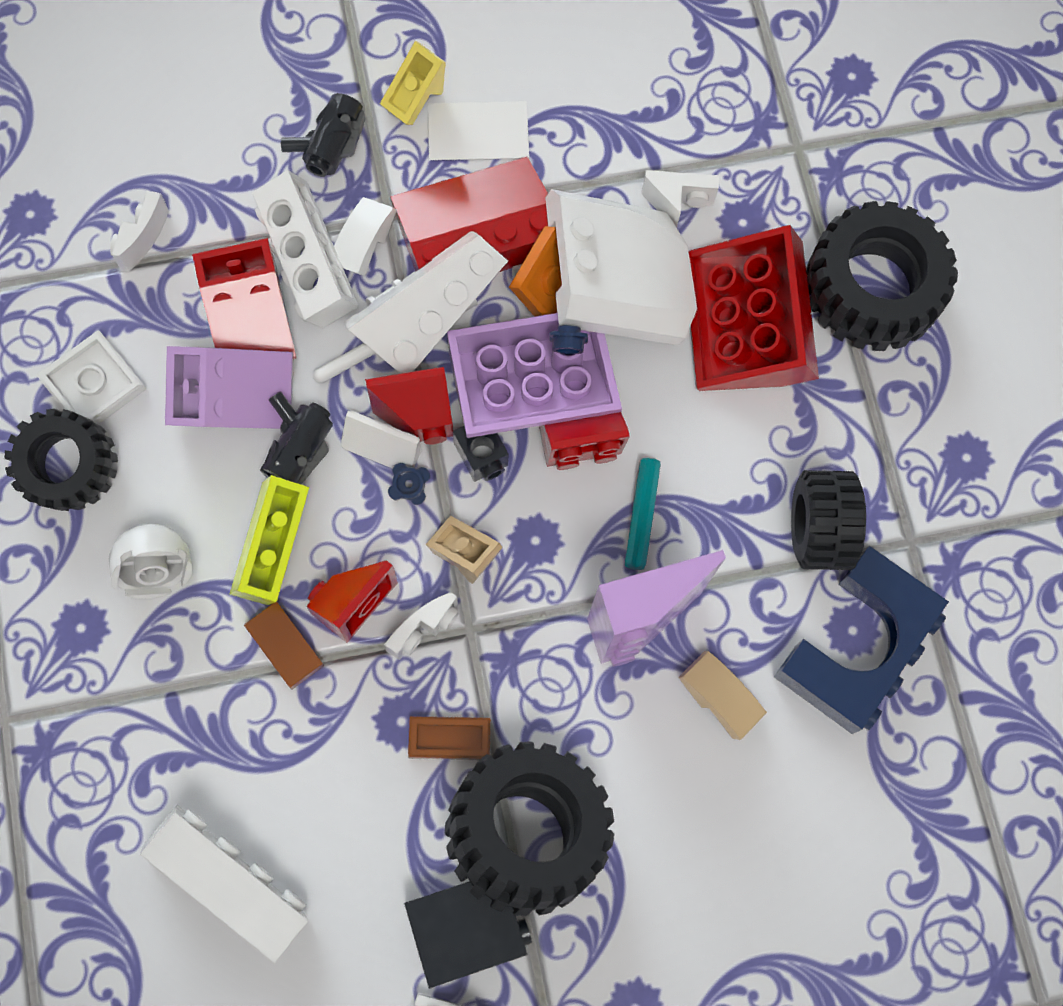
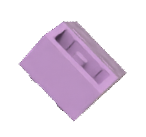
[165,346,293,429]

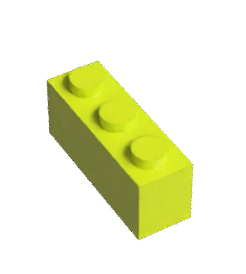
[229,475,310,605]

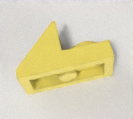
[380,41,446,125]

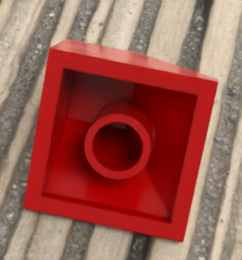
[365,367,453,445]
[306,560,398,643]

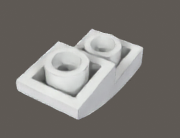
[110,191,169,272]
[334,197,397,276]
[384,592,460,660]

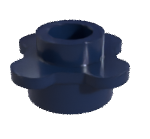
[549,325,588,354]
[388,463,430,505]

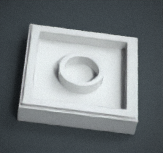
[36,330,146,424]

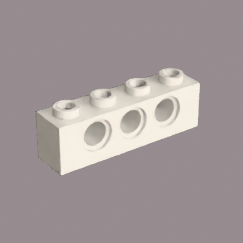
[252,170,359,328]

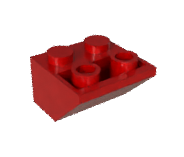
[539,412,630,470]

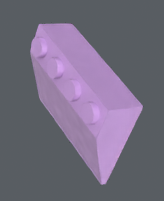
[447,313,622,438]
[587,550,726,667]

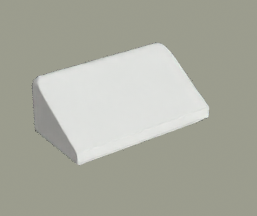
[341,411,421,469]

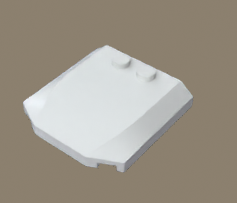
[545,189,697,345]

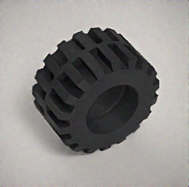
[4,409,118,511]
[791,470,866,570]

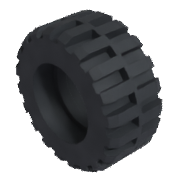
[806,201,958,351]
[445,741,615,917]

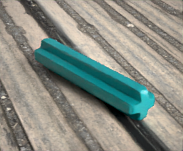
[625,458,661,570]

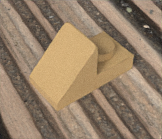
[426,516,502,584]

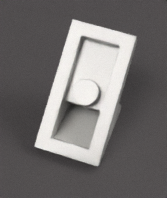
[642,170,719,228]

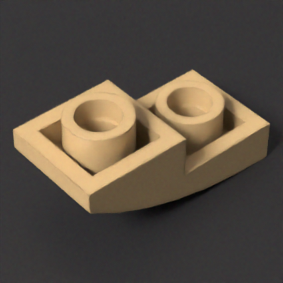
[678,651,767,740]

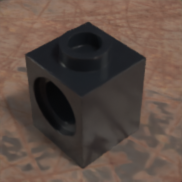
[453,426,509,482]

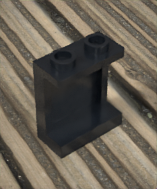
[404,881,532,989]

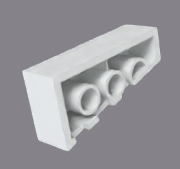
[344,231,508,374]
[140,805,308,963]

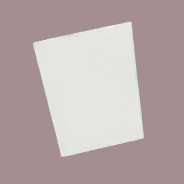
[428,101,529,160]

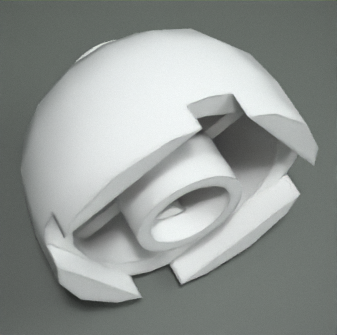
[109,524,193,599]

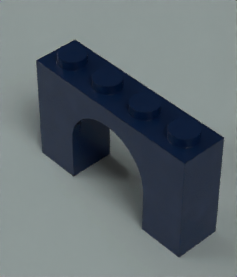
[774,545,949,734]

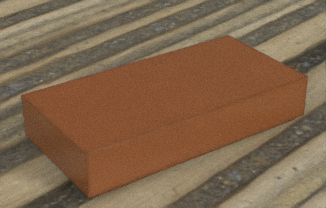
[244,602,324,690]
[408,716,491,760]

